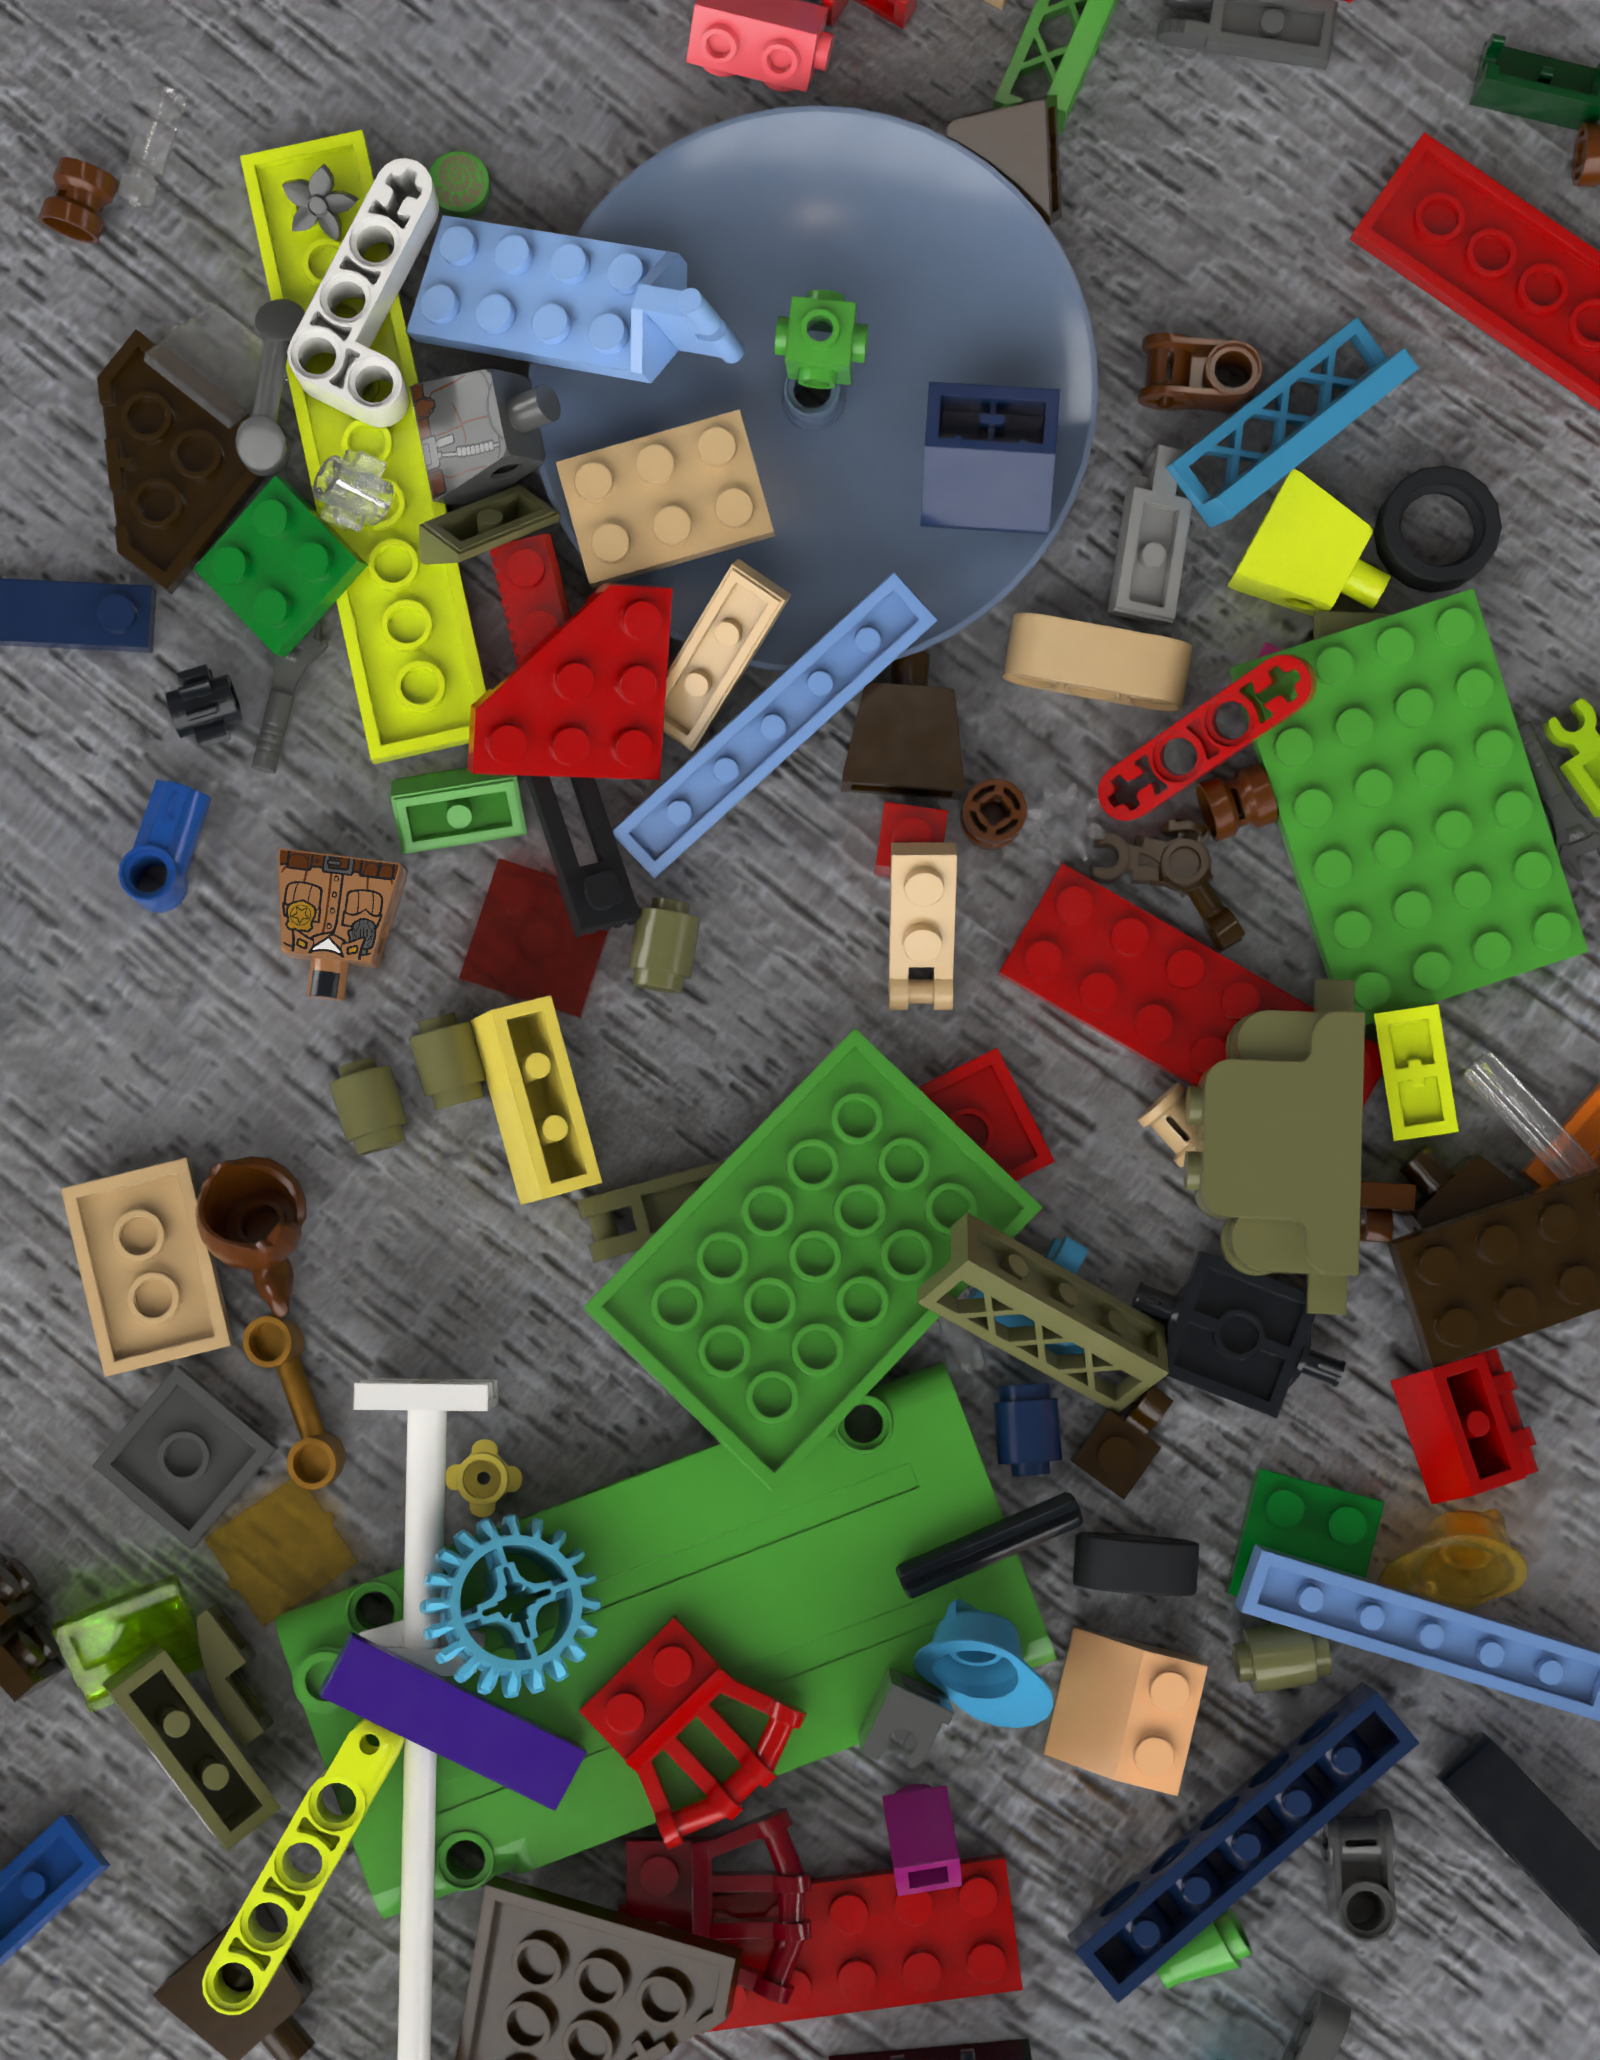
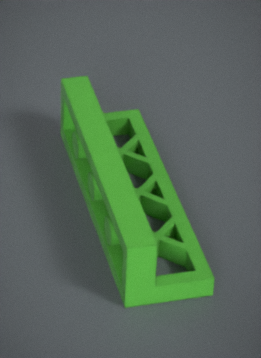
[993,0,1119,135]

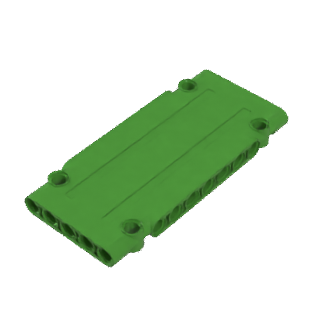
[275,1361,1057,1919]

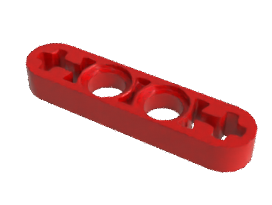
[1098,654,1317,821]

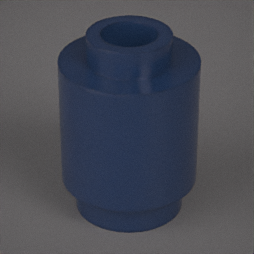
[993,1383,1062,1476]

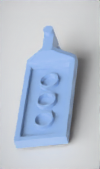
[406,215,744,383]

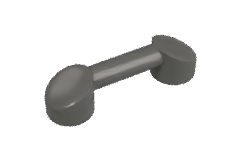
[235,299,305,476]

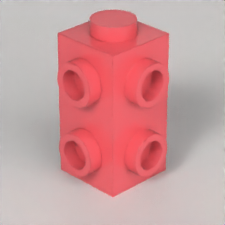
[686,0,835,92]

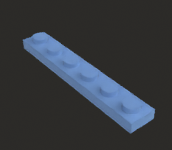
[612,571,938,879]
[1234,1544,1600,1721]

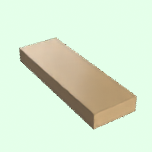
[663,559,792,752]

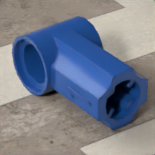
[118,779,212,913]

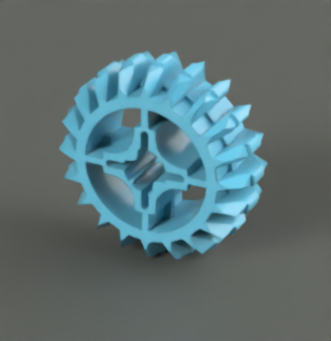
[420,1514,601,1698]

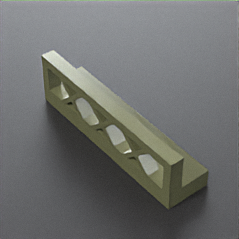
[918,1213,1169,1413]

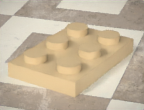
[556,409,775,588]
[61,1157,235,1377]

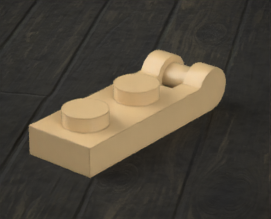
[888,842,957,1010]

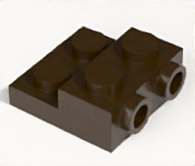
[0,1553,65,1702]

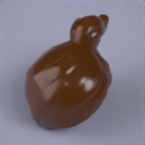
[195,1156,307,1318]

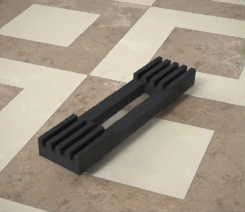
[525,776,641,938]

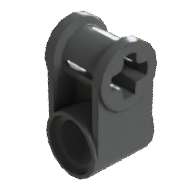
[1319,1809,1397,1942]

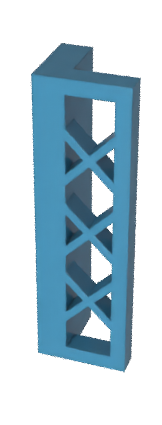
[1166,317,1419,528]

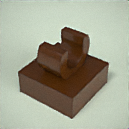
[1360,1181,1416,1243]

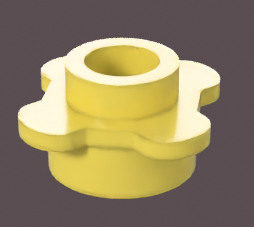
[446,1439,523,1517]

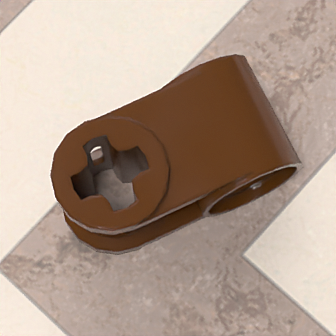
[1138,333,1263,413]

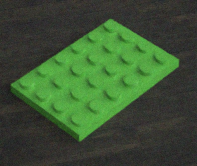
[1228,588,1589,1025]
[583,1028,1043,1493]

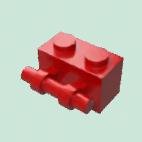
[1390,1347,1539,1505]

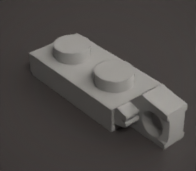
[1107,444,1192,626]

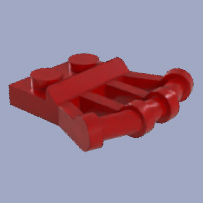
[579,1616,807,1850]

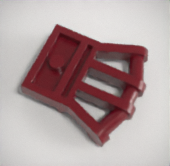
[626,1808,812,2005]

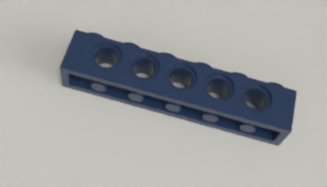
[1067,1682,1419,2004]

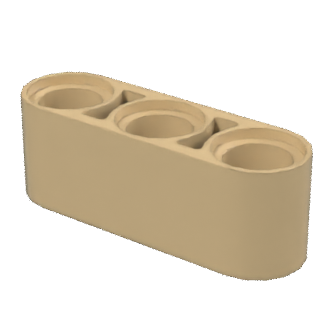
[1002,612,1193,712]

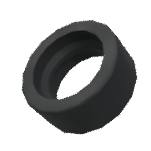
[1374,465,1502,593]
[1073,1532,1199,1597]

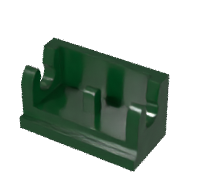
[1469,33,1600,131]

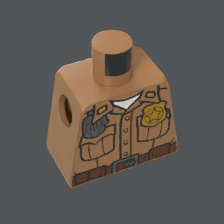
[278,848,408,1001]

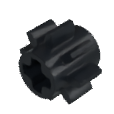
[166,664,243,748]

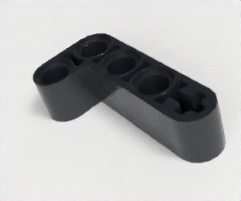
[1435,1732,1600,1955]

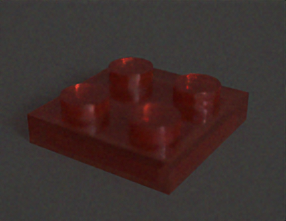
[459,858,612,1019]

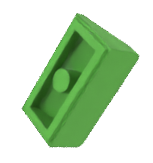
[390,768,527,854]

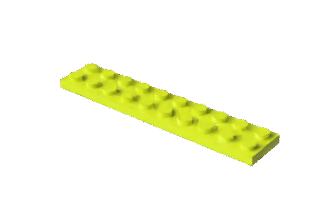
[240,130,487,764]

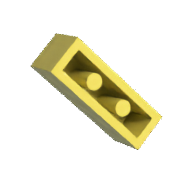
[470,995,602,1205]

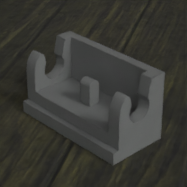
[858,1667,954,1768]

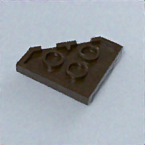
[97,329,266,595]

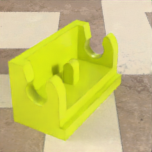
[1374,1004,1459,1141]

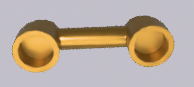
[243,1315,345,1490]

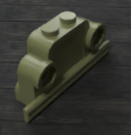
[1183,979,1365,1315]

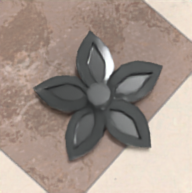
[282,163,359,242]

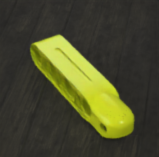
[202,1718,405,2015]

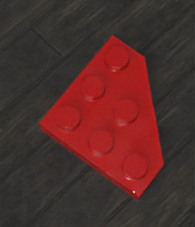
[467,583,673,780]

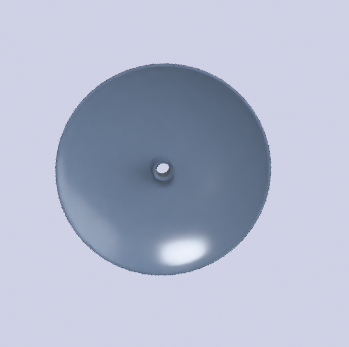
[528,105,1099,672]

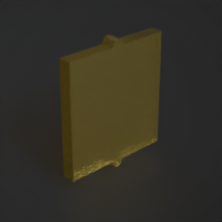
[204,1479,359,1627]

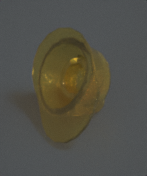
[1378,1509,1528,1610]

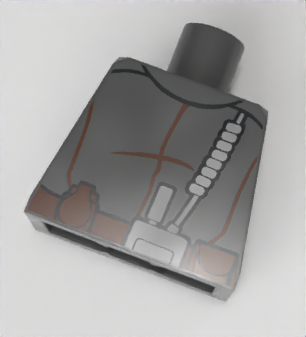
[410,369,561,507]

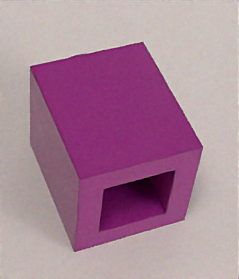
[882,1784,962,1896]

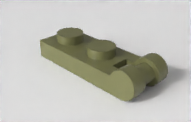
[577,1160,726,1263]

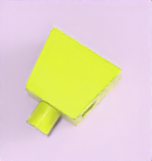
[1227,469,1391,617]

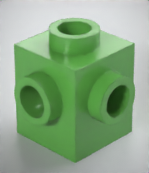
[775,290,869,389]

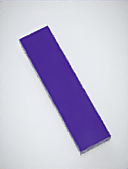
[319,1632,587,1811]

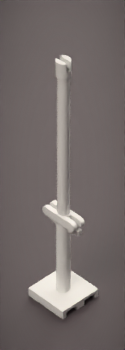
[353,1378,498,2060]

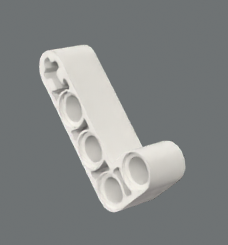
[287,158,439,428]

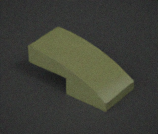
[196,1603,274,1747]

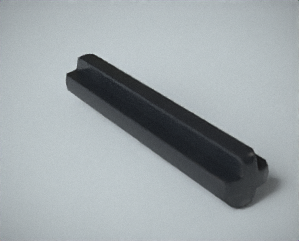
[896,1492,1083,1598]

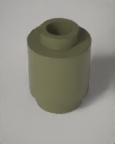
[628,898,700,994]
[409,1012,486,1110]
[329,1057,408,1156]
[1232,1623,1332,1694]

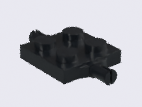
[1131,1251,1346,1418]

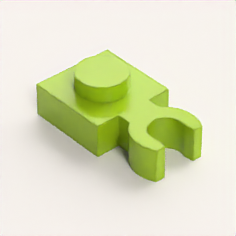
[1542,698,1600,818]

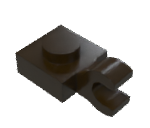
[1070,1386,1173,1500]

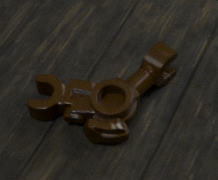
[1092,819,1245,953]

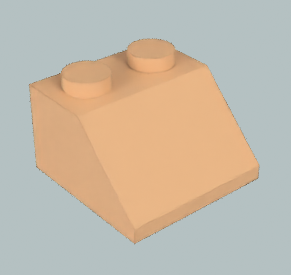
[1043,1626,1208,1796]

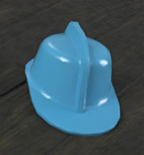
[914,1599,1054,1728]

